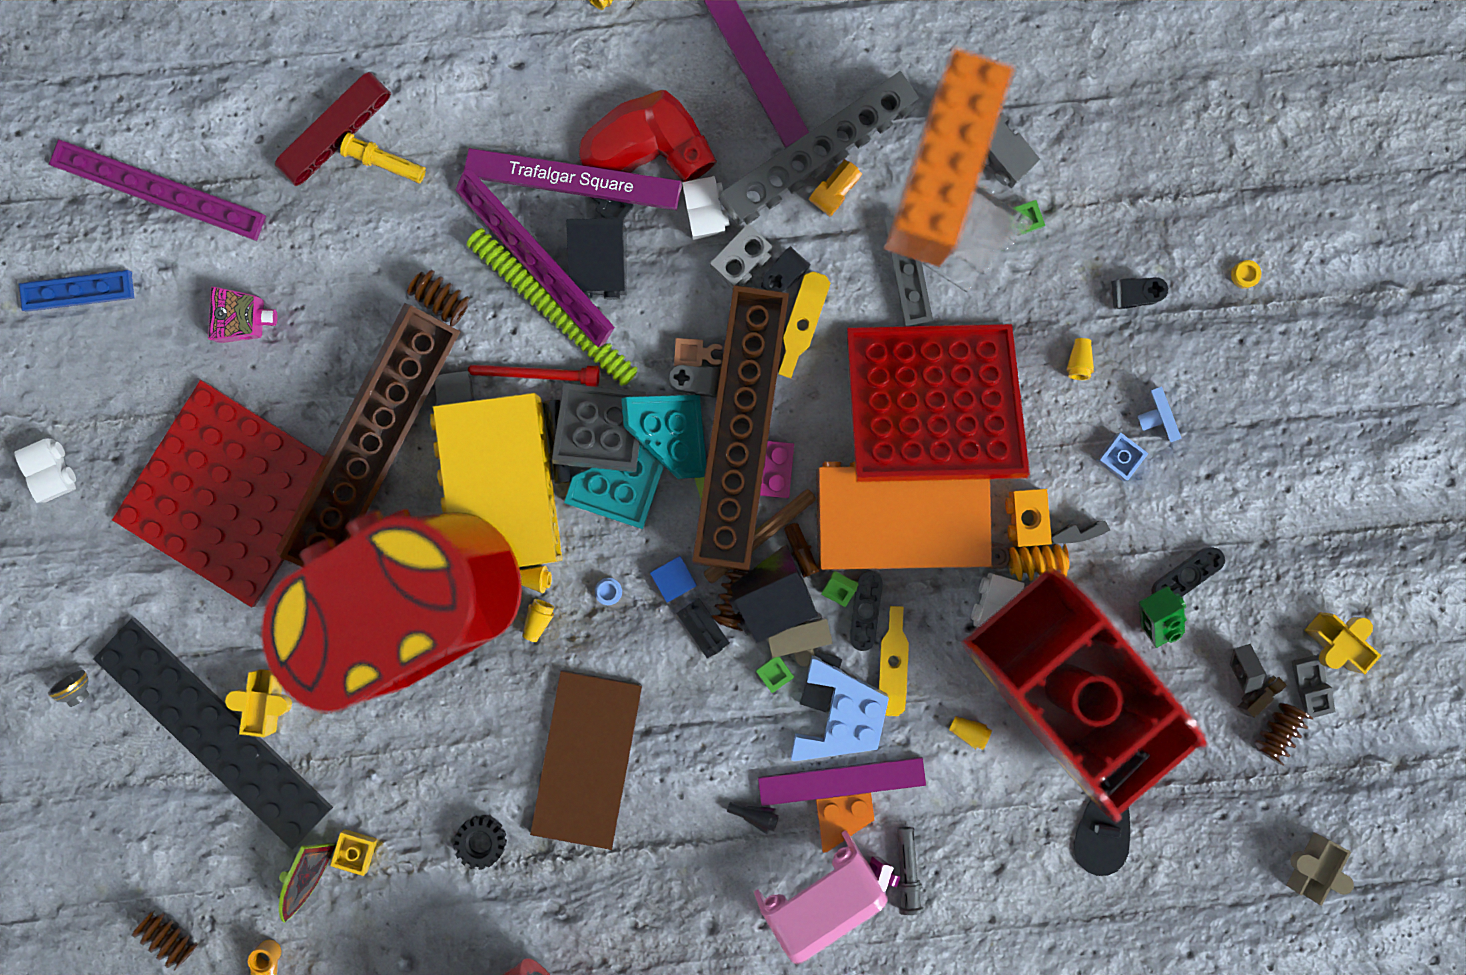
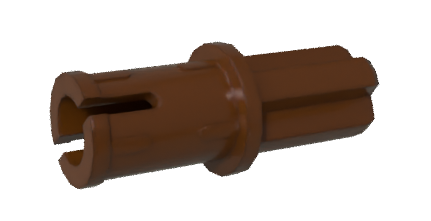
[784,523,819,578]

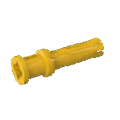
[340,132,426,184]

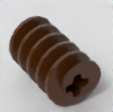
[407,270,470,327]
[711,570,746,631]
[1254,703,1313,766]
[132,910,198,971]

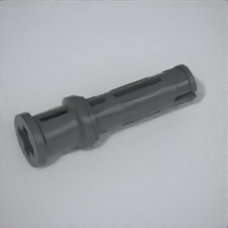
[896,827,924,915]

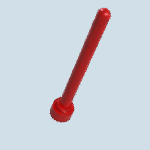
[467,364,600,387]

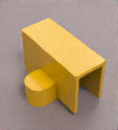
[1304,612,1382,674]
[225,669,292,737]

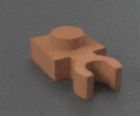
[674,338,722,367]

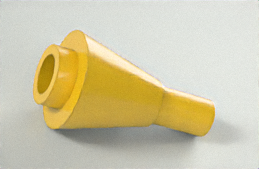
[520,566,552,593]

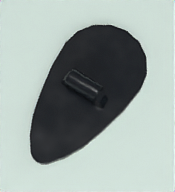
[1074,799,1130,876]

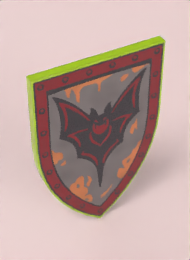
[279,843,337,923]

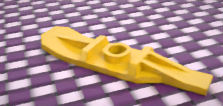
[778,271,831,379]
[879,606,909,716]

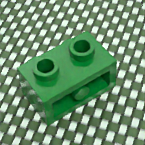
[1139,586,1187,648]

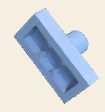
[1137,386,1182,442]

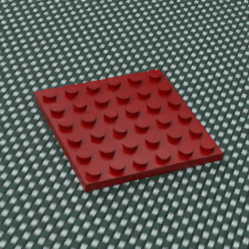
[847,324,1030,482]
[112,380,324,608]

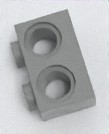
[710,224,772,289]

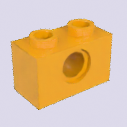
[1005,489,1052,547]

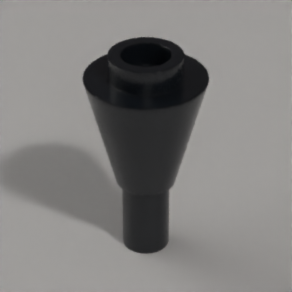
[727,802,779,835]

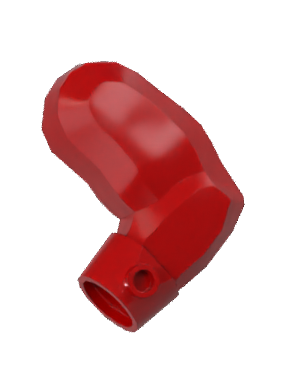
[579,90,717,182]

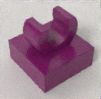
[869,856,900,893]

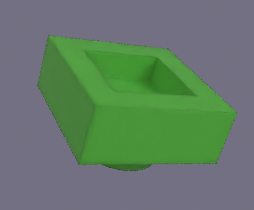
[1008,200,1045,237]
[821,571,859,607]
[756,656,794,693]

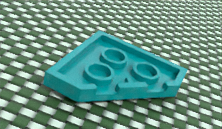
[621,395,707,479]
[564,443,664,529]

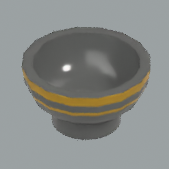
[48,670,89,707]

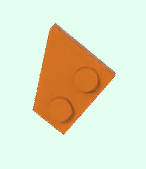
[816,793,875,853]

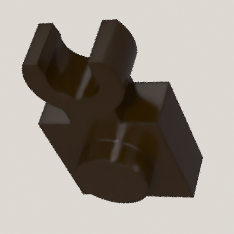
[1237,675,1287,718]

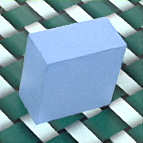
[1096,433,1148,481]

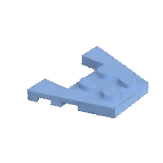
[790,655,889,761]

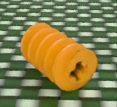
[1008,544,1069,582]

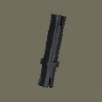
[542,400,572,484]

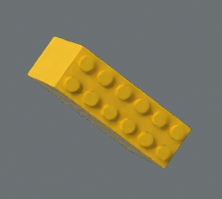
[430,393,563,567]

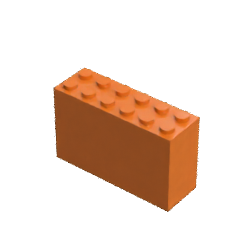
[884,48,1014,267]
[816,461,992,569]

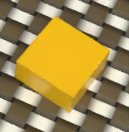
[330,829,378,876]

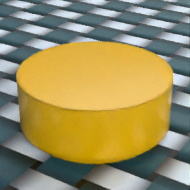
[1231,260,1262,289]

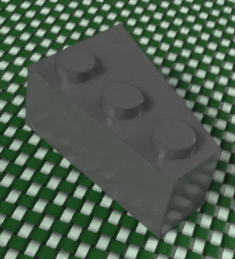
[983,113,1040,189]

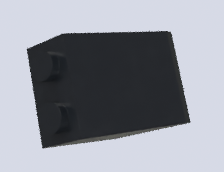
[566,219,627,300]
[729,545,818,643]

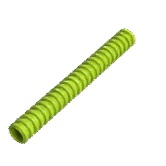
[466,228,638,386]

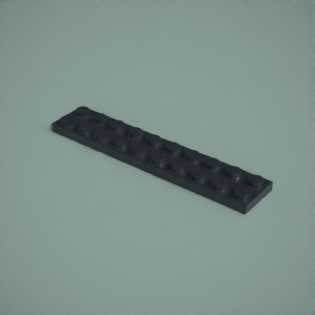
[93,618,334,850]

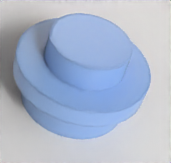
[595,578,622,605]

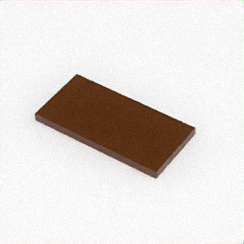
[530,670,643,850]

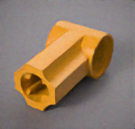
[808,159,862,217]
[248,939,282,975]

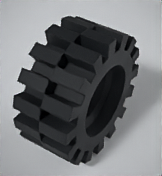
[453,815,507,870]

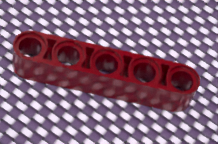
[274,72,391,186]

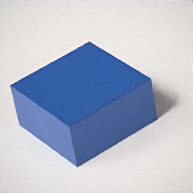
[650,555,697,603]

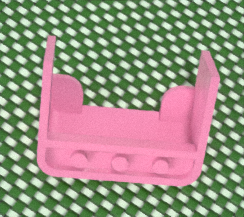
[754,830,887,964]

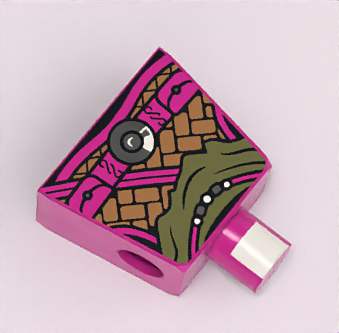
[208,287,278,343]

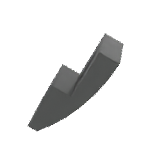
[1051,521,1110,544]
[1292,654,1336,718]

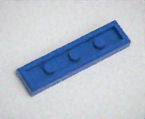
[19,270,135,312]

